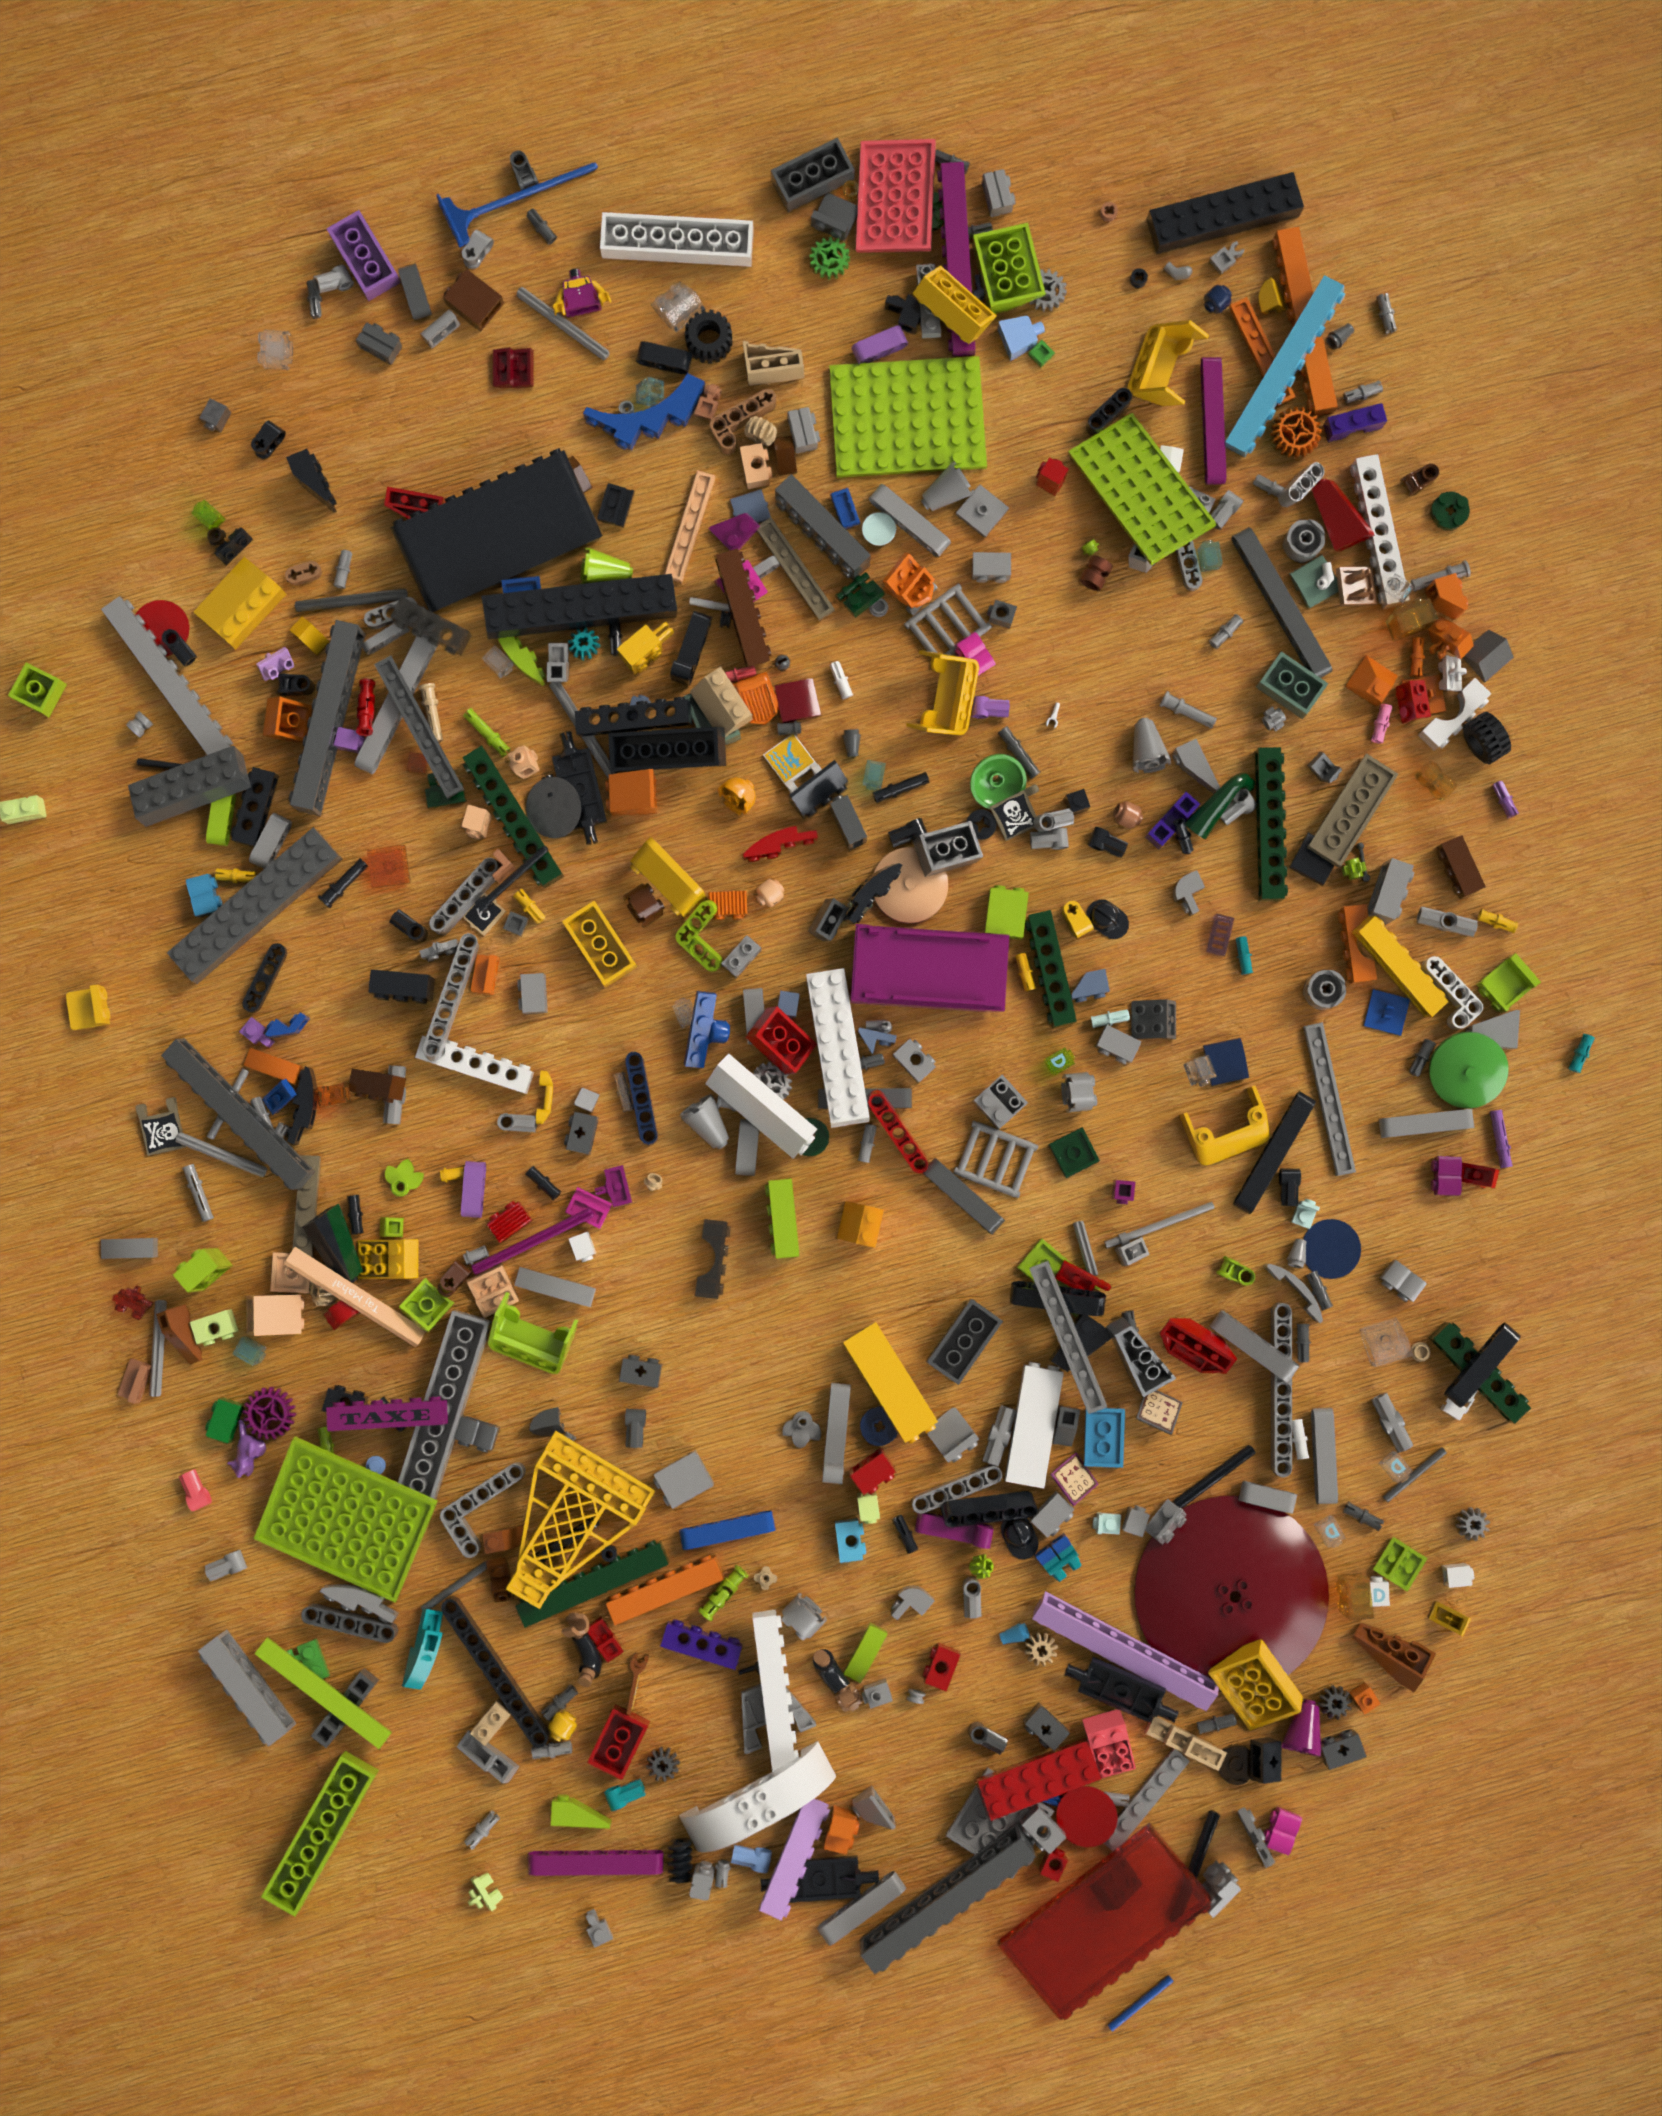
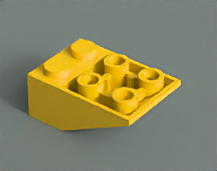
[358,1239,418,1279]

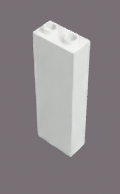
[706,1054,817,1159]
[1004,1362,1064,1488]

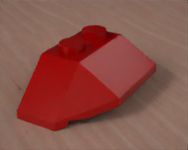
[1159,1318,1237,1374]

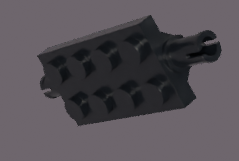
[552,732,607,845]
[1064,1657,1179,1723]
[760,1855,879,1903]

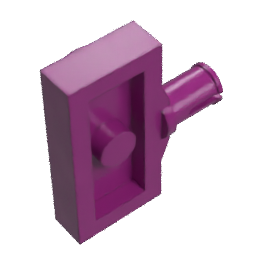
[595,1165,633,1207]

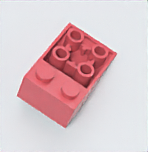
[1082,1709,1136,1779]

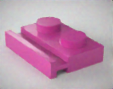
[565,1187,612,1229]

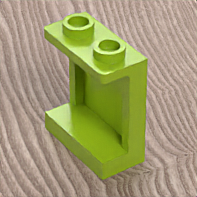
[1476,953,1541,1013]

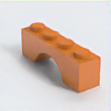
[1338,904,1377,984]

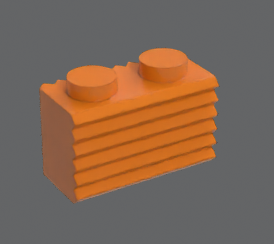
[708,891,748,920]

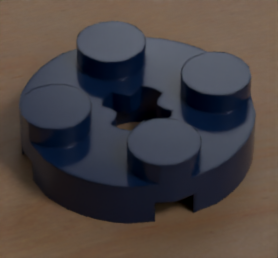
[860,1406,898,1446]

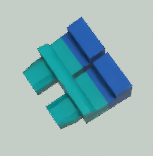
[1034,1533,1082,1582]

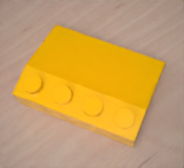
[193,557,287,650]
[1208,1639,1303,1731]

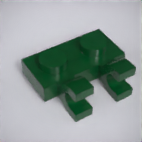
[425,772,466,809]

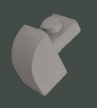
[547,643,569,682]
[1173,870,1205,916]
[891,1585,935,1620]

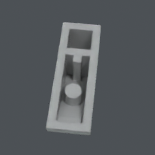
[1172,739,1220,794]

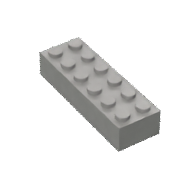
[198,1630,297,1747]

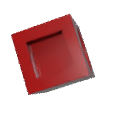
[1039,1847,1068,1882]

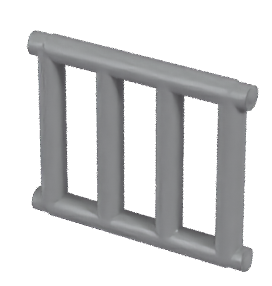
[904,583,992,656]
[953,1120,1038,1198]

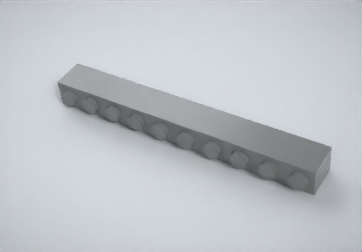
[101,596,234,755]

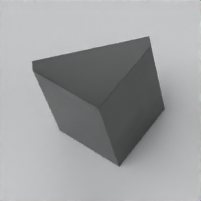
[1463,629,1514,682]

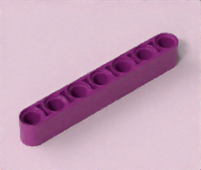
[1200,357,1226,485]
[528,1850,664,1876]

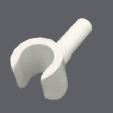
[1046,703,1060,728]

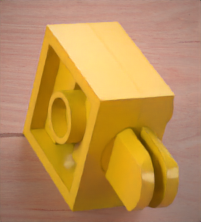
[617,622,674,675]

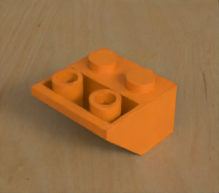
[1425,573,1468,620]

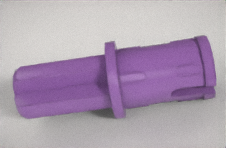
[1492,781,1519,819]

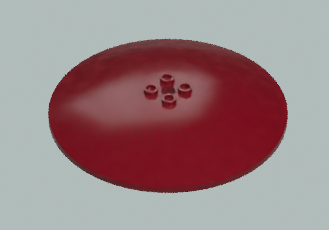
[1134,1495,1329,1692]

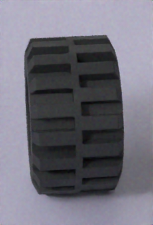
[685,310,733,364]
[1463,712,1511,765]

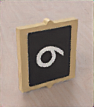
[463,892,507,937]

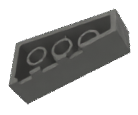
[1106,1317,1177,1397]

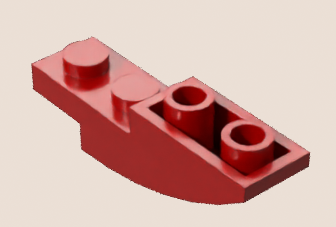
[743,826,818,862]

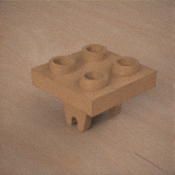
[1336,567,1377,606]

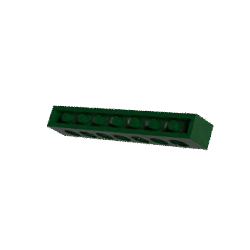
[462,746,564,888]
[1255,747,1288,902]

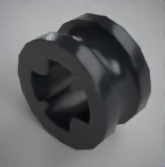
[1130,268,1148,288]
[720,610,731,629]

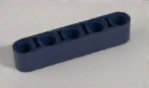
[626,1052,658,1145]

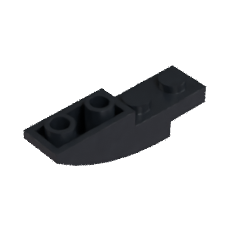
[843,863,903,924]
[286,1066,318,1145]

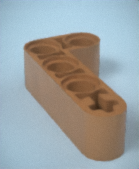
[710,389,776,455]

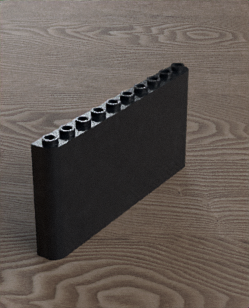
[390,448,603,613]

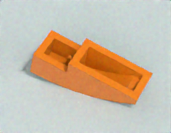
[243,1048,303,1084]

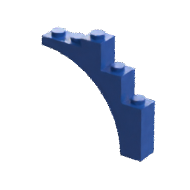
[583,373,705,450]

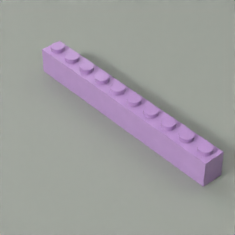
[1032,1591,1219,1711]

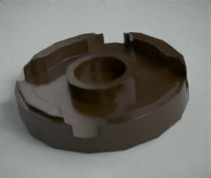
[1218,1744,1250,1785]

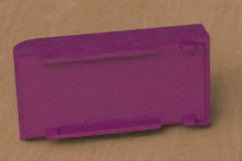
[851,924,1009,1012]

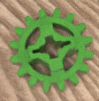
[810,237,850,280]

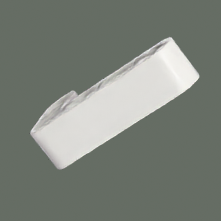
[1421,956,1483,1030]

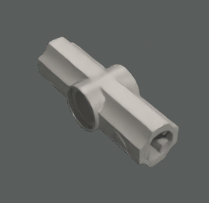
[1416,907,1478,937]
[383,1065,406,1124]
[1371,1392,1414,1453]
[982,1405,1017,1466]

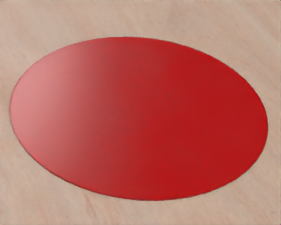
[135,600,190,657]
[1056,1786,1118,1847]

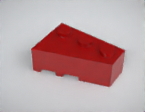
[384,486,446,519]

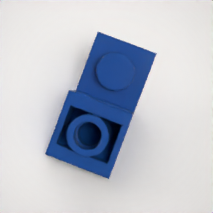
[265,1012,310,1038]

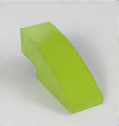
[843,1623,888,1683]

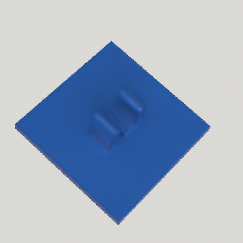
[1364,989,1410,1036]

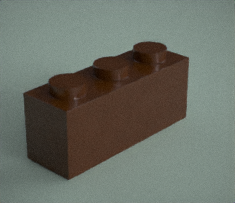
[1437,835,1486,898]
[347,1068,406,1103]

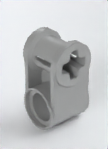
[462,230,494,269]

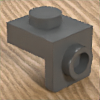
[1307,752,1342,783]

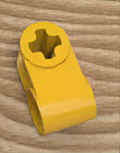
[1062,901,1094,939]

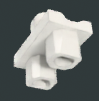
[1438,655,1467,692]

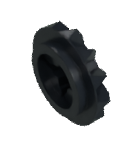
[966,810,997,840]

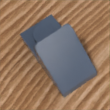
[858,1027,897,1055]

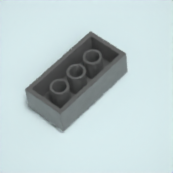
[771,137,855,212]
[926,1298,1003,1385]

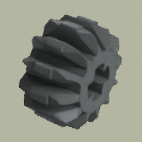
[1318,1685,1352,1720]
[646,1747,680,1782]

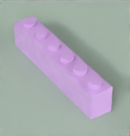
[758,1798,830,1920]

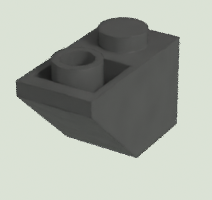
[1052,1405,1080,1447]

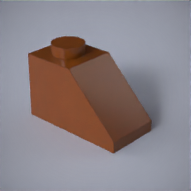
[482,1525,524,1554]

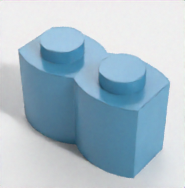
[186,874,223,918]

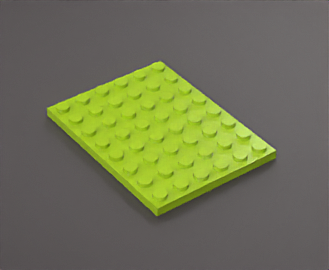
[830,356,987,478]
[254,1436,438,1603]

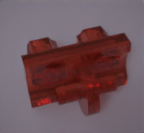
[112,1285,153,1320]

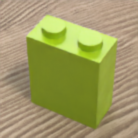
[984,885,1029,940]

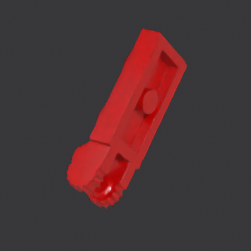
[1055,1260,1111,1292]

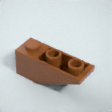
[156,1304,203,1364]

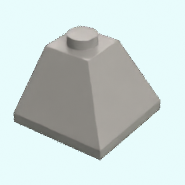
[852,1785,896,1830]

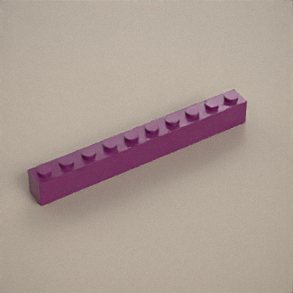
[937,162,976,357]

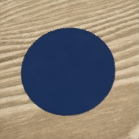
[1303,1219,1361,1279]

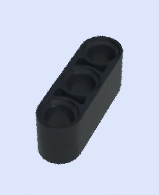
[636,341,693,375]
[1086,388,1132,436]

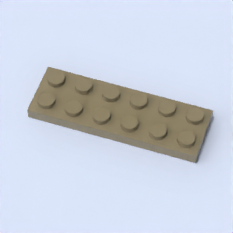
[1307,753,1398,868]

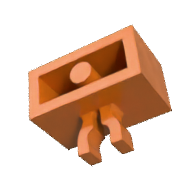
[1428,616,1474,660]

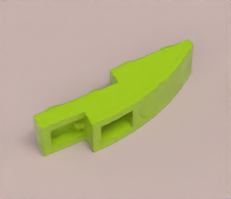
[498,637,546,686]

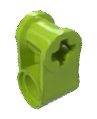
[1216,1256,1255,1285]

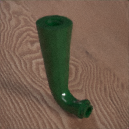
[1185,773,1256,840]

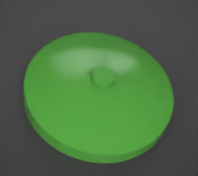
[1429,1032,1509,1108]

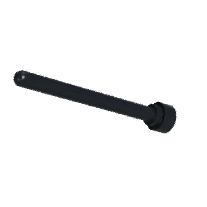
[475,846,548,913]

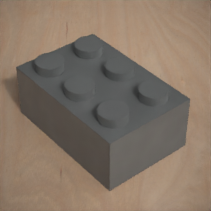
[913,821,983,877]

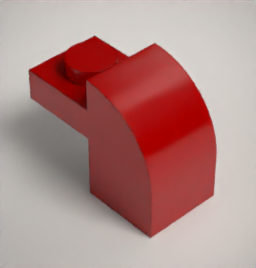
[323,1300,360,1330]

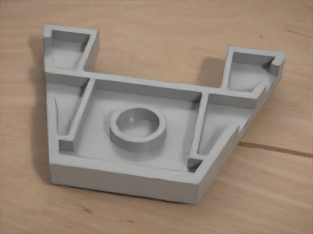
[741,1684,817,1755]
[1237,1807,1275,1868]

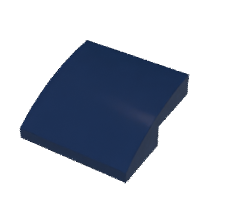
[1203,1038,1249,1086]

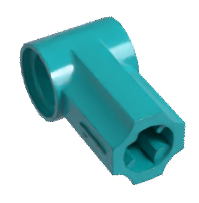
[604,1778,646,1811]

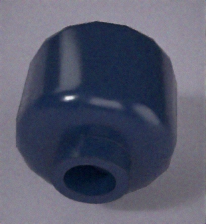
[1204,285,1232,314]

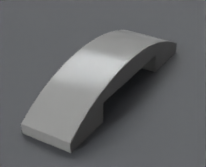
[1263,1263,1323,1323]

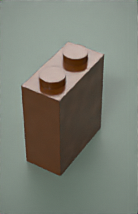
[443,269,504,332]

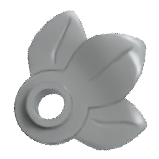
[783,1411,821,1449]

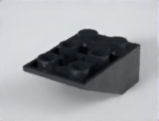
[286,449,337,513]

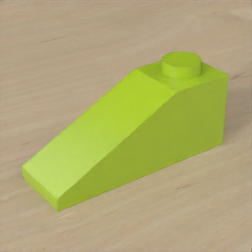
[551,1794,612,1829]

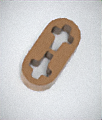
[285,561,322,586]

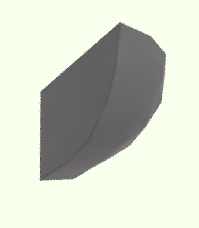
[529,1407,565,1436]

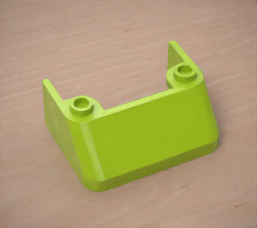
[488,1292,579,1374]

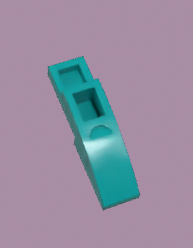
[402,1608,443,1690]

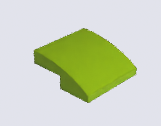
[1373,1537,1428,1592]

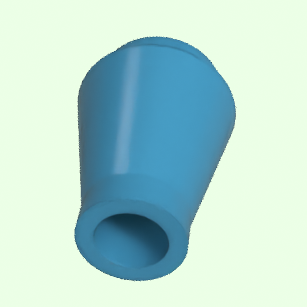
[1000,1622,1030,1645]

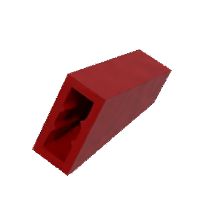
[1312,478,1375,552]

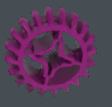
[243,1387,296,1440]

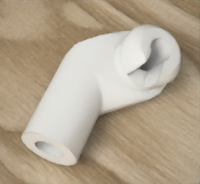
[1316,562,1334,590]

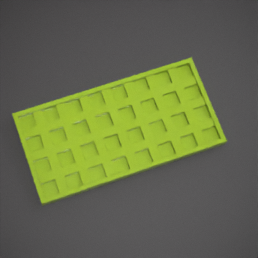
[1068,413,1216,565]

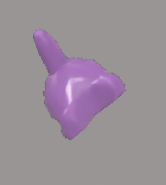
[227,1420,266,1478]

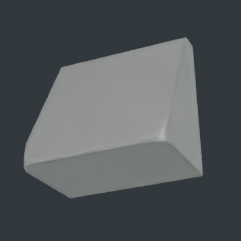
[574,1088,600,1112]

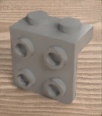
[927,1407,979,1463]

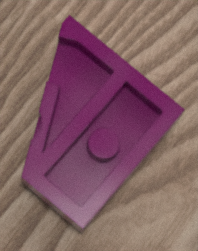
[708,513,760,551]

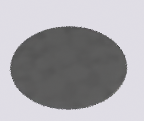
[526,777,581,838]

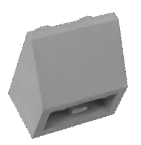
[972,1075,1028,1129]

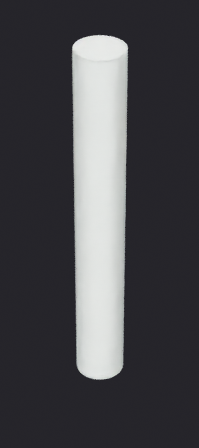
[689,597,730,612]

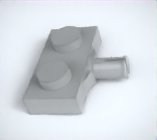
[420,939,459,962]

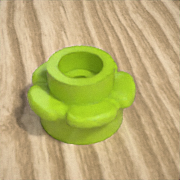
[1081,539,1099,556]

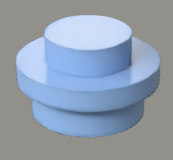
[366,1456,386,1474]

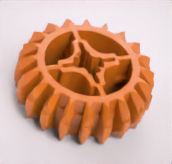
[1270,406,1322,459]

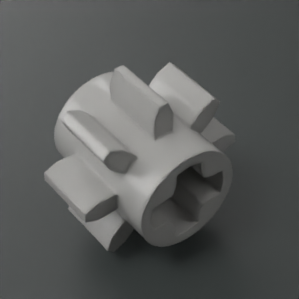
[1262,707,1286,732]

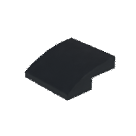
[1289,833,1334,886]

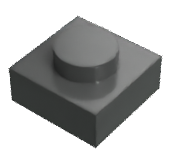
[503,911,529,937]

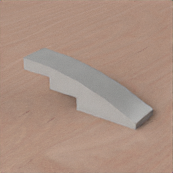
[514,1267,596,1307]

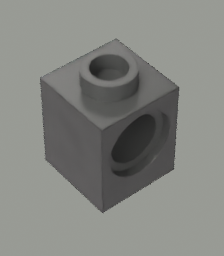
[987,600,1017,629]

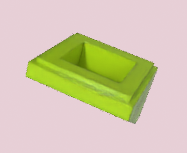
[380,1217,404,1237]

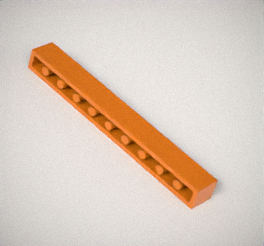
[1272,226,1338,417]

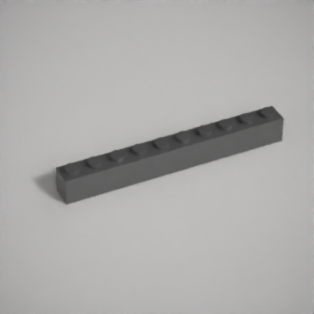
[161,1038,315,1190]

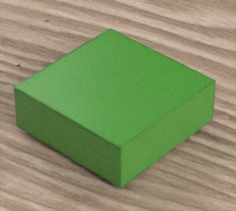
[1028,340,1055,367]

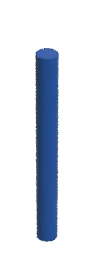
[1108,1975,1174,2032]

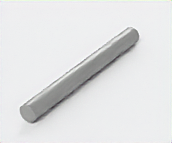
[207,1068,249,1140]

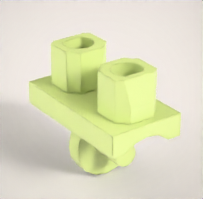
[467,1873,503,1911]

